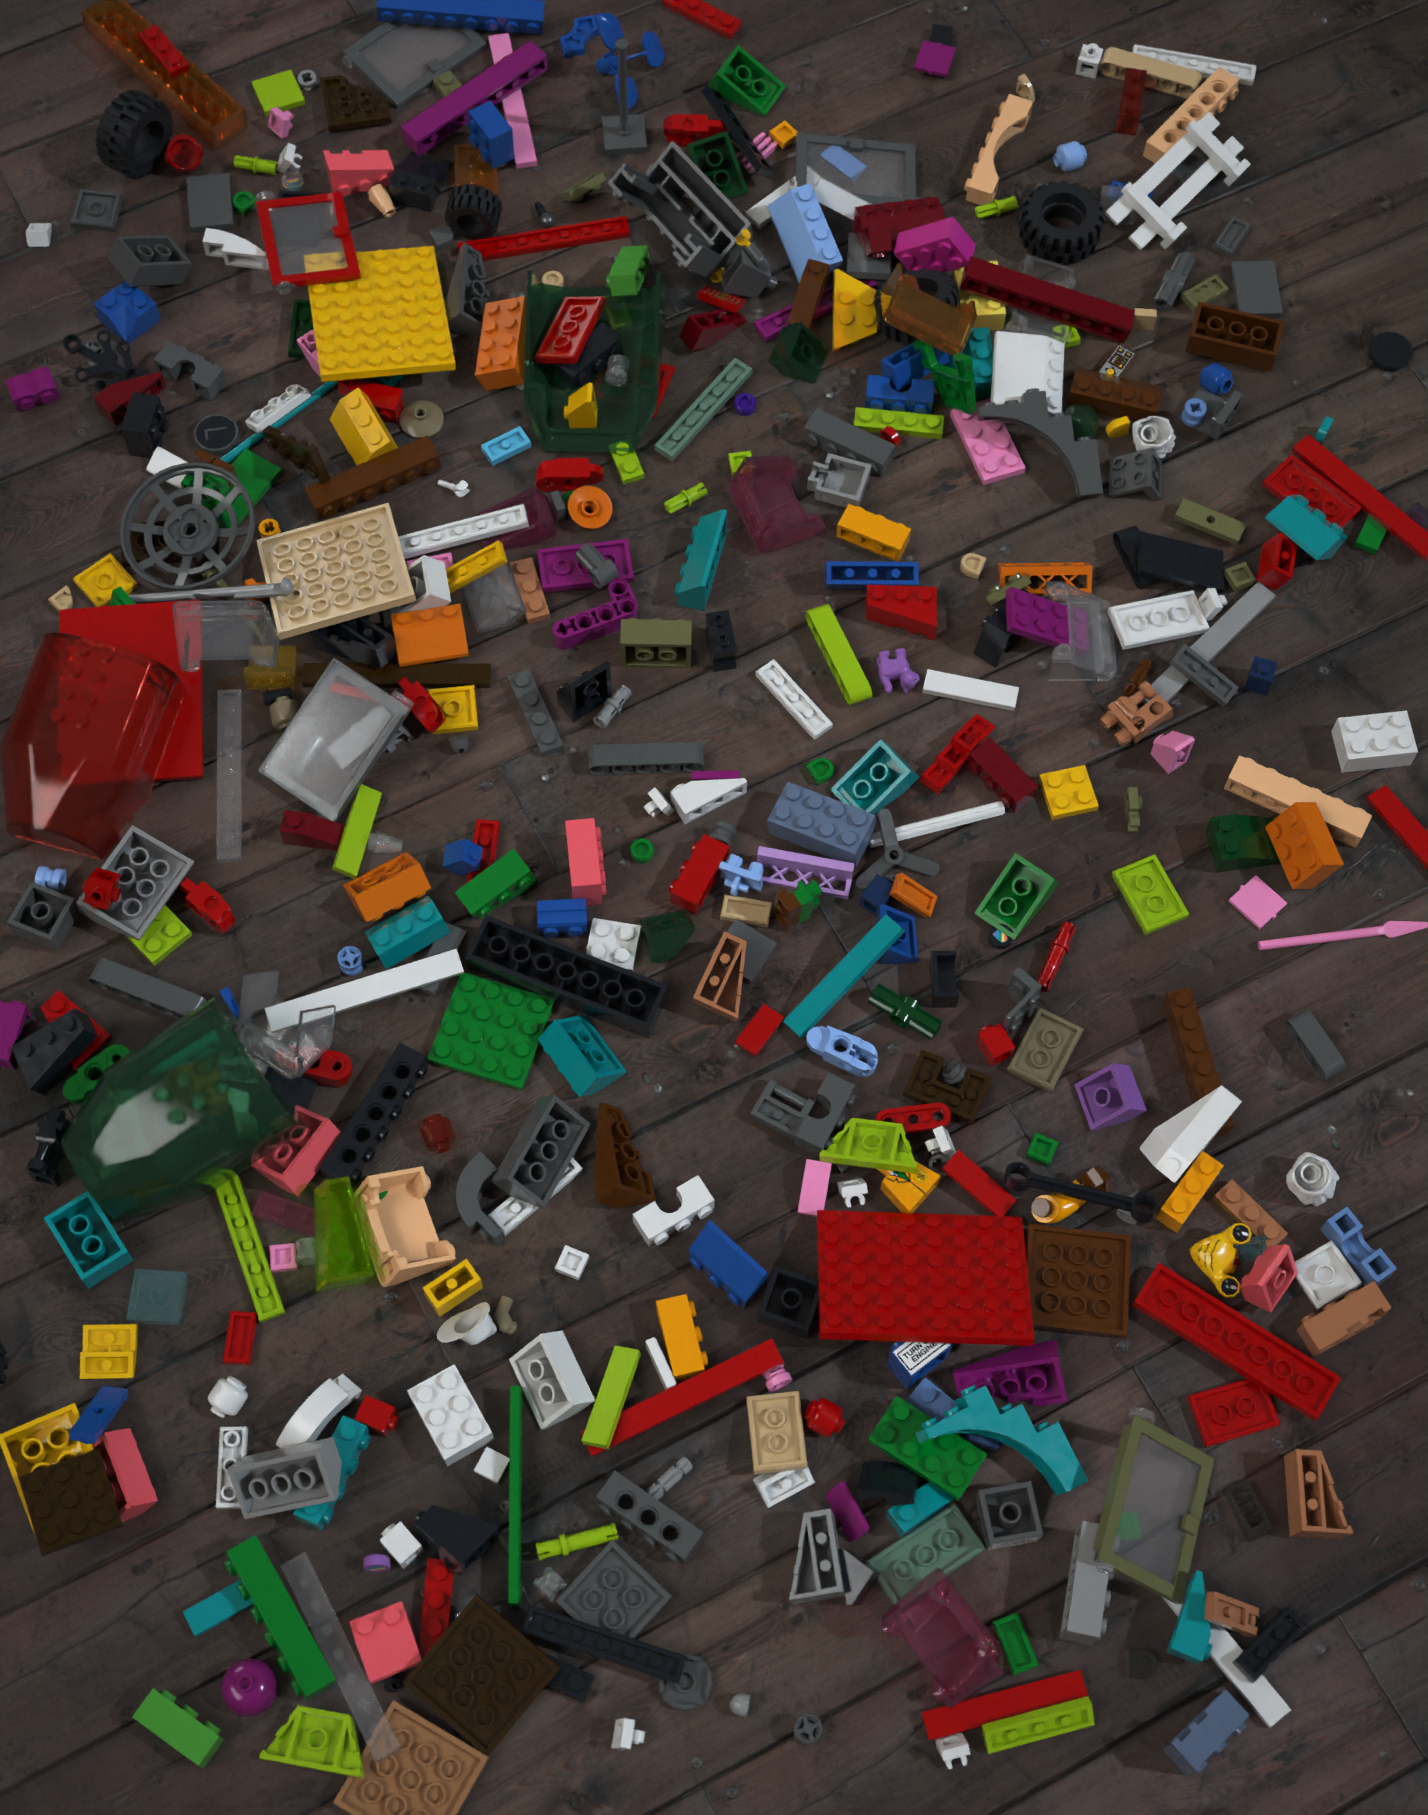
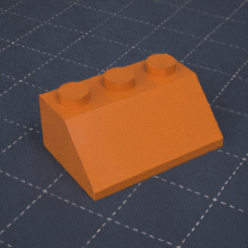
[391,604,469,667]
[343,852,431,922]

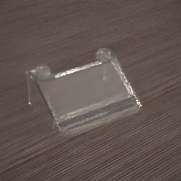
[1043,581,1117,681]
[172,600,279,672]

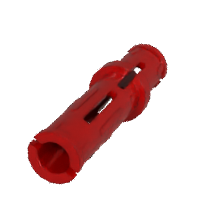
[1037,922,1077,992]

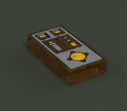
[1097,343,1137,377]

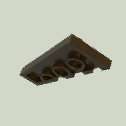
[262,425,331,484]

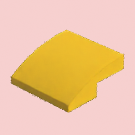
[80,1324,138,1379]

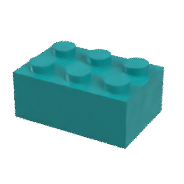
[44,1190,134,1289]

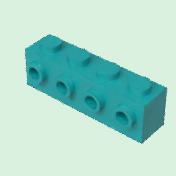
[293,1415,371,1531]

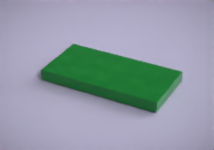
[201,448,283,528]

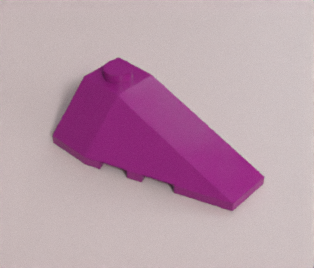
[953,1340,1067,1406]

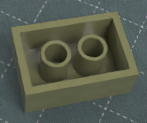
[620,618,692,668]

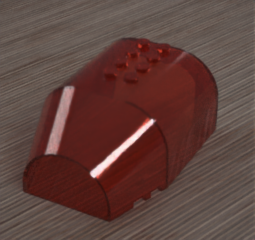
[0,632,187,860]

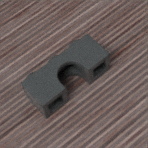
[153,341,227,401]
[794,1072,857,1156]

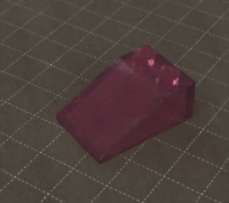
[477,486,557,550]

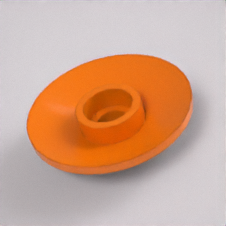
[567,486,613,529]

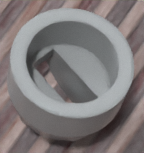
[730,1693,751,1718]

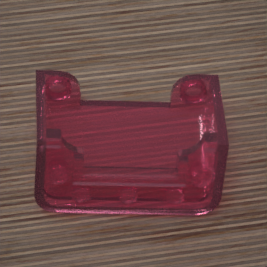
[729,456,826,553]
[881,1567,1004,1709]

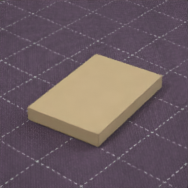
[746,1391,808,1475]

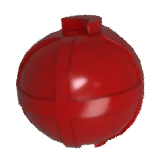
[164,134,204,173]

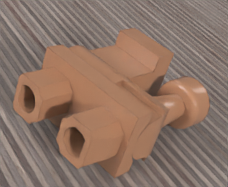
[1100,680,1173,747]

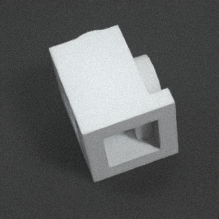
[1075,43,1103,79]

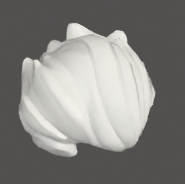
[1132,416,1176,458]
[1286,1152,1340,1206]

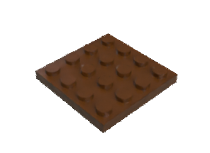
[1026,1224,1131,1338]

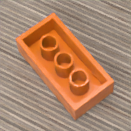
[475,296,536,391]

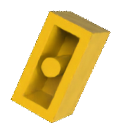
[423,1259,483,1317]

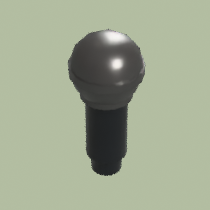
[535,202,555,229]

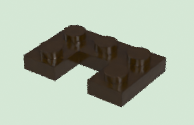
[903,1050,992,1124]

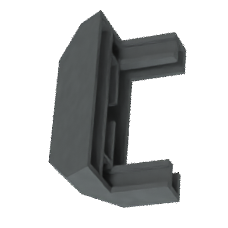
[607,141,753,277]

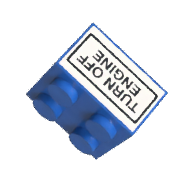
[887,1342,952,1390]

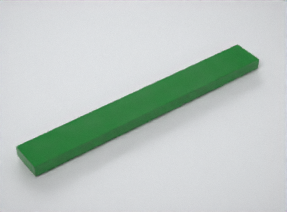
[508,1386,522,1608]

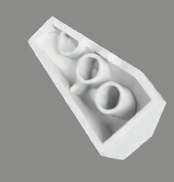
[1139,1086,1242,1183]

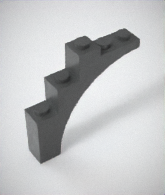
[977,388,1103,500]

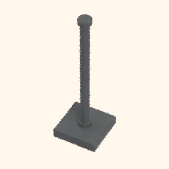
[602,39,647,155]

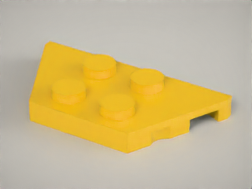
[832,269,877,352]

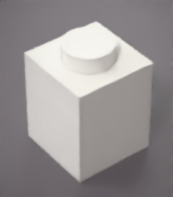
[380,1521,424,1569]

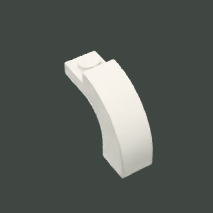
[276,1374,362,1448]

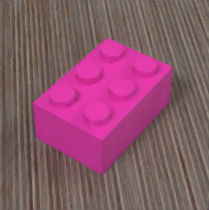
[894,217,976,272]

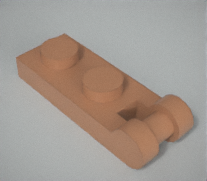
[1205,1592,1259,1637]

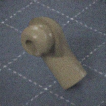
[494,1296,517,1335]

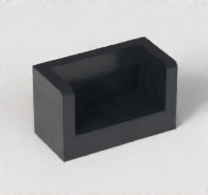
[929,951,959,1008]

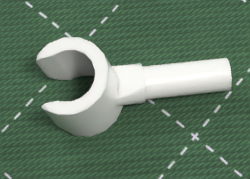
[438,480,470,498]

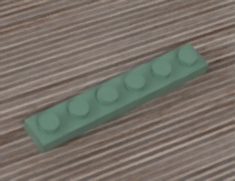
[655,358,753,462]

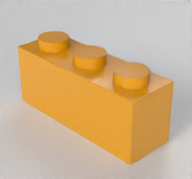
[836,504,911,562]
[1156,1151,1224,1233]
[656,1294,709,1382]

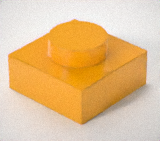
[769,121,797,149]

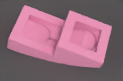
[797,1159,832,1217]

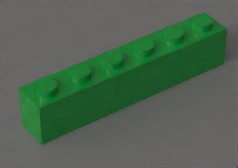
[224,1535,336,1702]

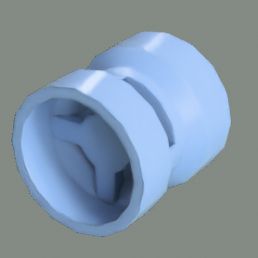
[35,866,67,893]

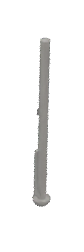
[128,578,294,604]

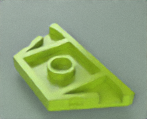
[819,1118,918,1174]
[259,1705,364,1779]

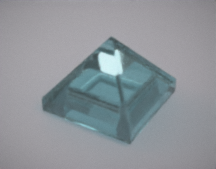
[1240,1235,1266,1262]

